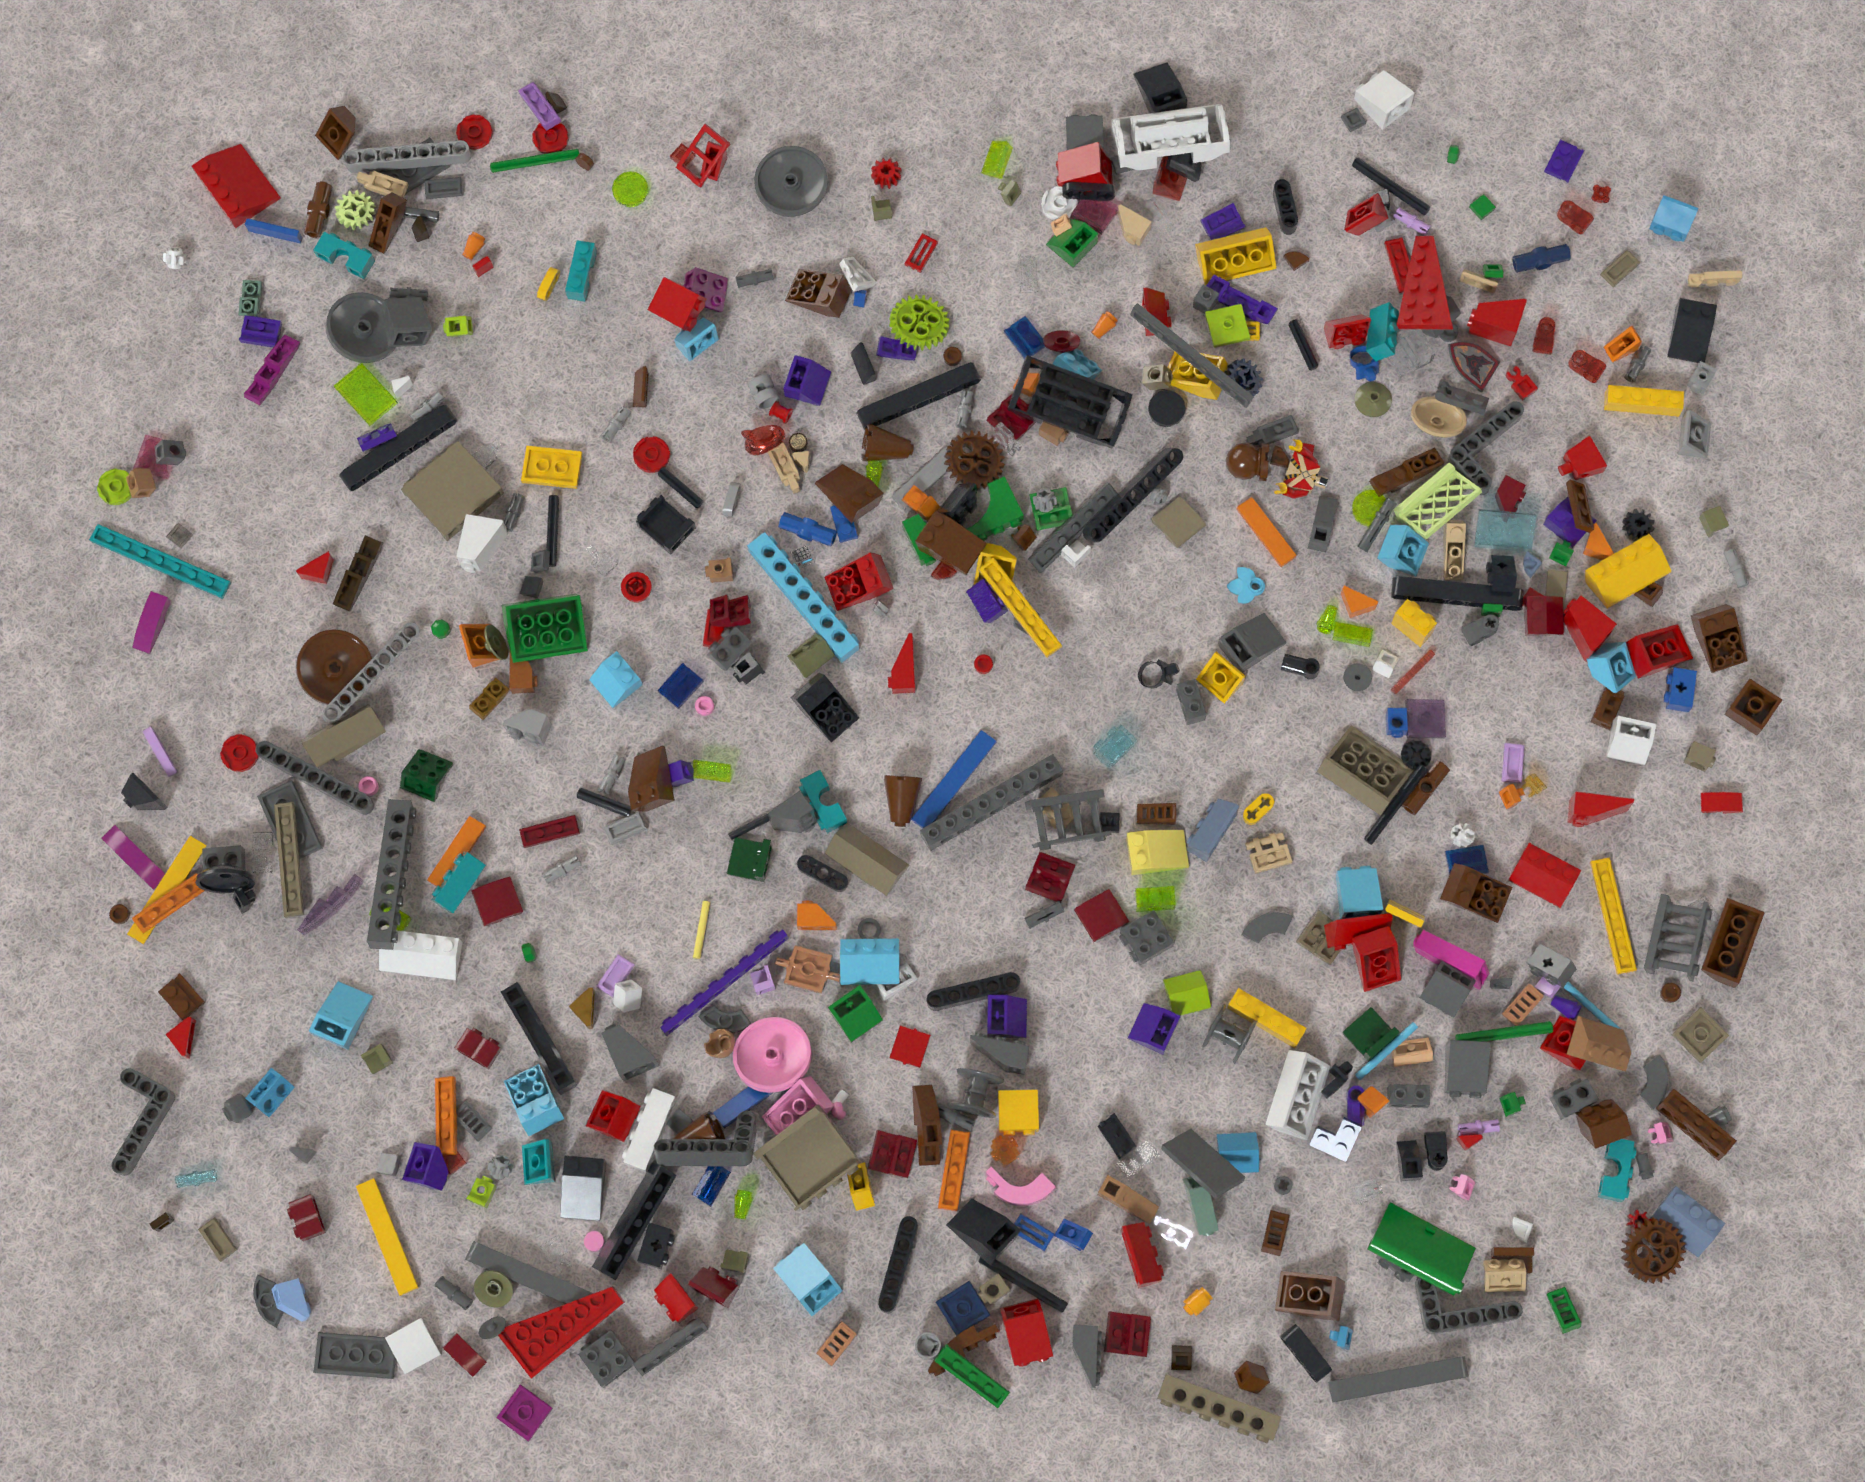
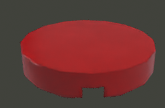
[456,114,493,150]
[532,123,569,154]
[633,436,670,473]
[220,734,259,772]

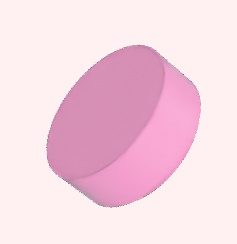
[695,696,714,716]
[358,776,379,796]
[584,1231,605,1252]

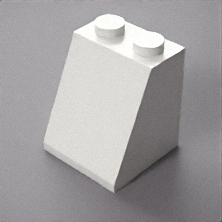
[1354,70,1414,130]
[456,514,508,573]

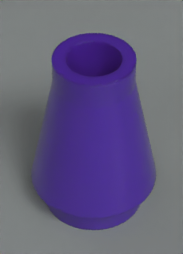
[1550,995,1582,1020]

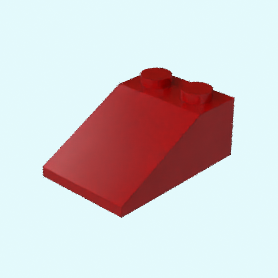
[1626,624,1693,679]
[1567,791,1634,827]
[1352,926,1401,992]

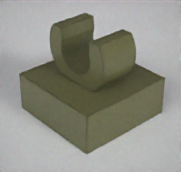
[998,180,1022,206]

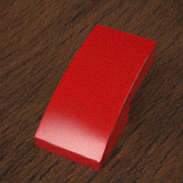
[1701,792,1743,814]

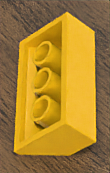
[1195,227,1277,285]
[1585,534,1671,609]

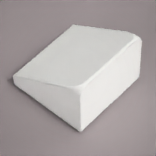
[391,376,413,399]
[1372,650,1399,678]

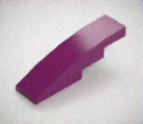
[244,334,300,406]

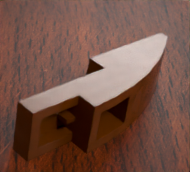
[1369,447,1445,497]
[912,1084,942,1166]
[928,1324,999,1377]

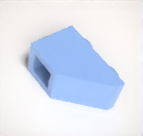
[271,1278,311,1322]

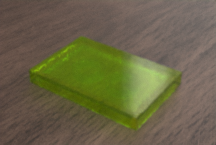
[333,363,398,427]

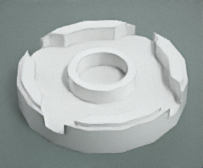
[1041,186,1078,221]

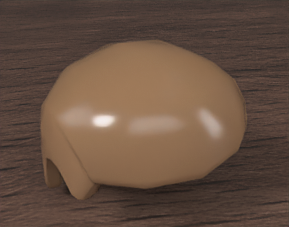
[704,1029,735,1058]

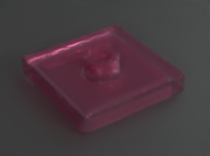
[1070,200,1118,235]

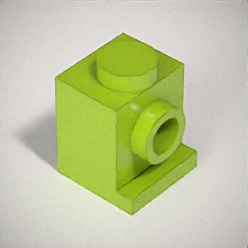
[443,316,473,337]
[466,1176,497,1208]

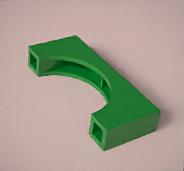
[902,476,1024,566]

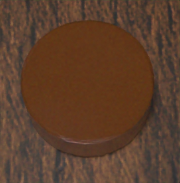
[575,153,594,171]
[943,347,962,366]
[109,904,130,924]
[1660,983,1681,1003]

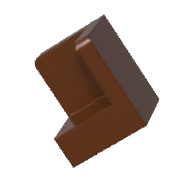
[1234,1360,1270,1394]

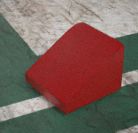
[1456,1135,1483,1151]

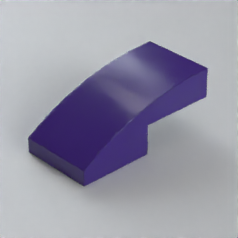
[876,336,917,361]

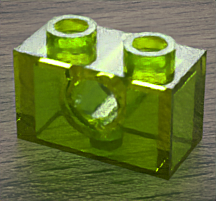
[1134,886,1176,912]

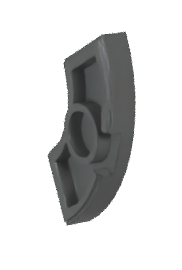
[1241,912,1293,943]
[698,1005,752,1033]
[1640,1055,1668,1110]
[253,1274,284,1328]

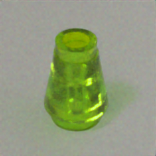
[865,461,884,488]
[1316,605,1338,634]
[734,1189,754,1219]

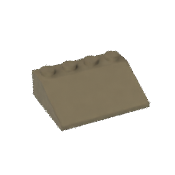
[1317,725,1414,816]

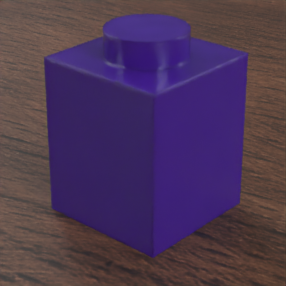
[668,760,694,787]

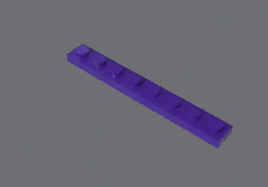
[660,929,789,1036]

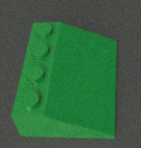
[501,594,588,663]

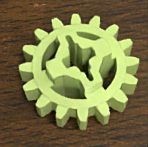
[335,190,376,230]

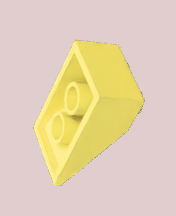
[1126,830,1189,875]

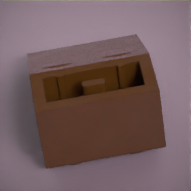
[785,269,852,318]
[1690,604,1748,673]
[1440,863,1513,923]

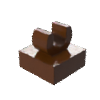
[1011,524,1037,551]

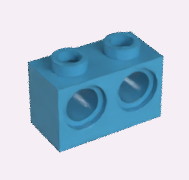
[245,1068,295,1117]

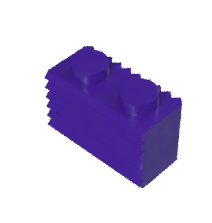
[966,578,1008,623]

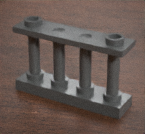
[1025,789,1112,851]
[1644,894,1712,982]

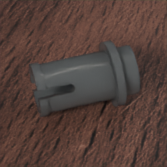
[1635,1153,1655,1180]

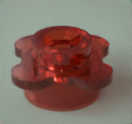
[1591,184,1611,203]

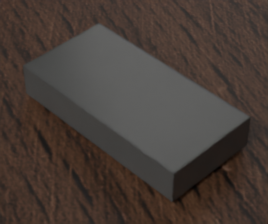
[424,177,463,200]

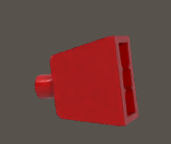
[1558,436,1607,480]

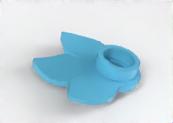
[1227,567,1265,604]

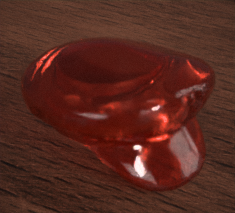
[741,425,785,456]

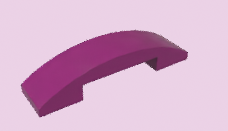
[101,825,165,890]

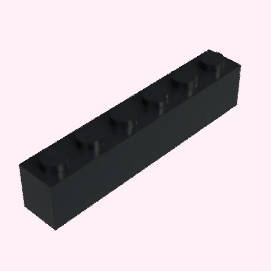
[592,1163,677,1280]

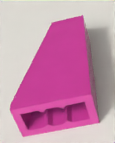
[1413,930,1490,990]

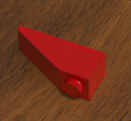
[888,633,915,694]

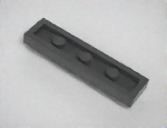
[633,1317,708,1376]

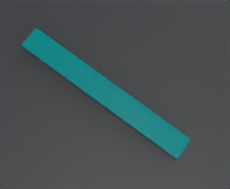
[89,524,231,599]

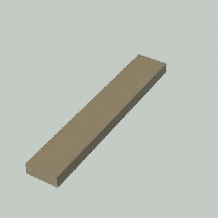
[274,802,305,918]

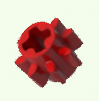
[1626,1209,1652,1233]

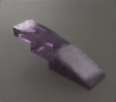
[297,874,364,936]

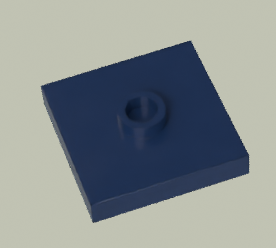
[936,1280,991,1336]

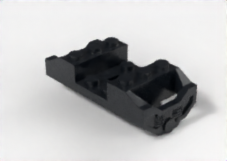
[1007,355,1133,449]

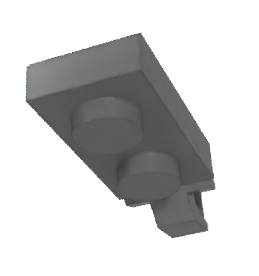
[1245,415,1299,447]

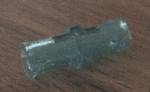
[175,1169,217,1188]

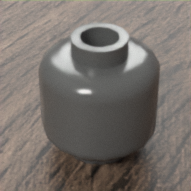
[222,1094,253,1123]

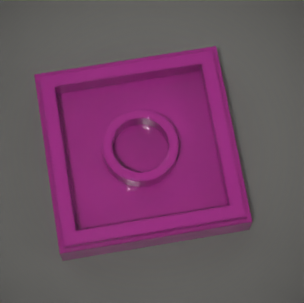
[496,1384,553,1442]

